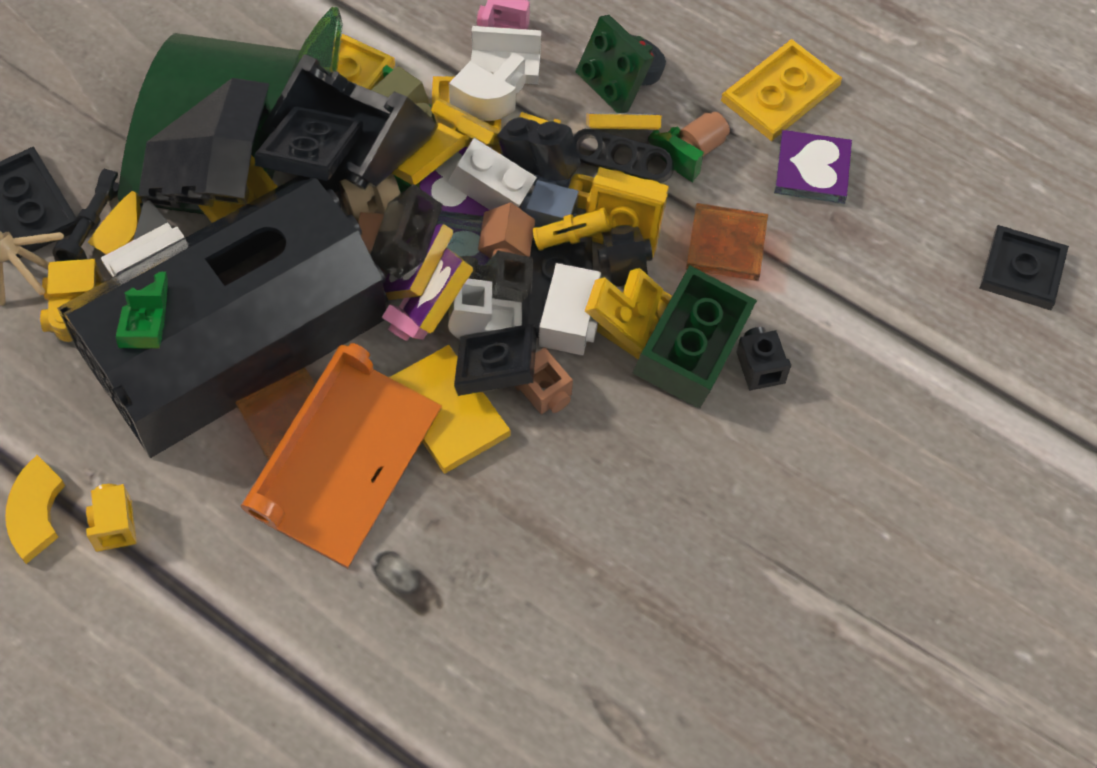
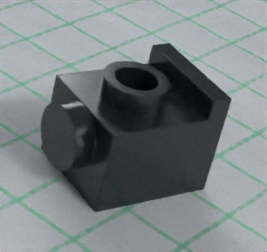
[736,327,791,391]

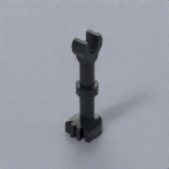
[52,168,119,262]

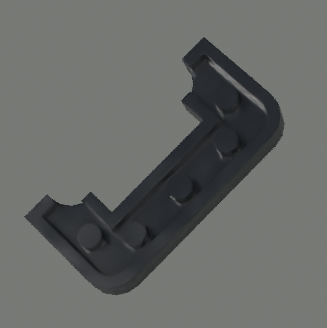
[261,54,439,190]

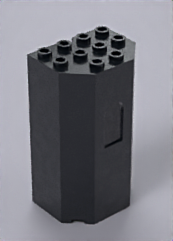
[57,175,388,458]

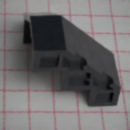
[138,78,270,208]

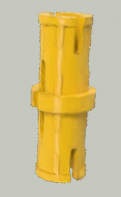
[533,207,611,250]

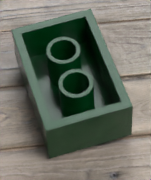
[632,265,757,409]

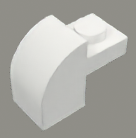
[449,52,526,121]
[448,278,522,339]

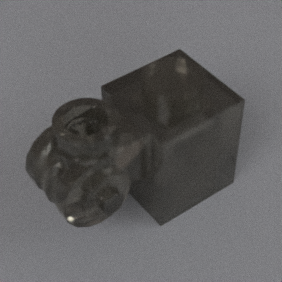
[459,250,533,302]

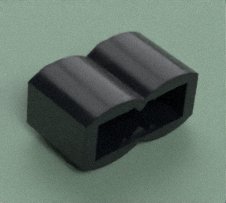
[497,117,581,181]

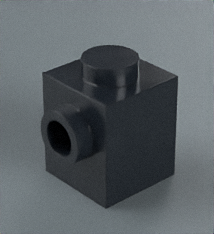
[597,225,653,287]

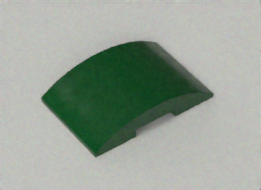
[118,33,309,215]

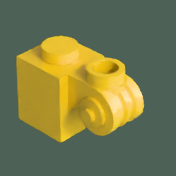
[40,259,103,342]

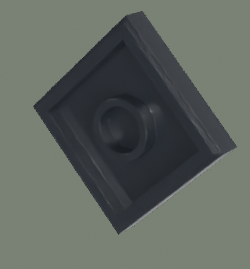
[979,225,1069,310]
[454,323,537,396]

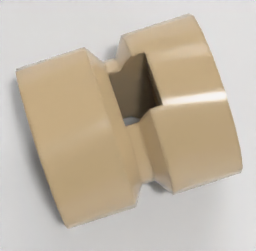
[339,174,403,223]

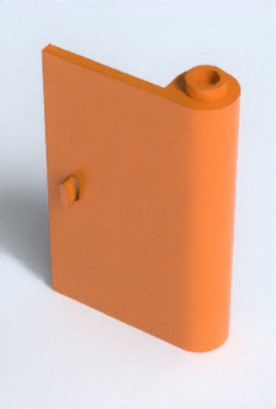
[241,343,442,569]

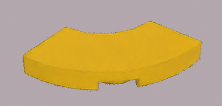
[5,455,66,564]

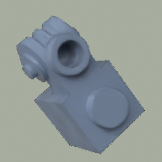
[521,175,579,234]

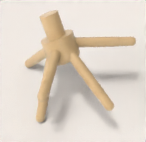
[0,230,64,306]

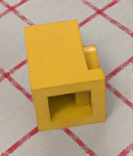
[86,484,137,552]

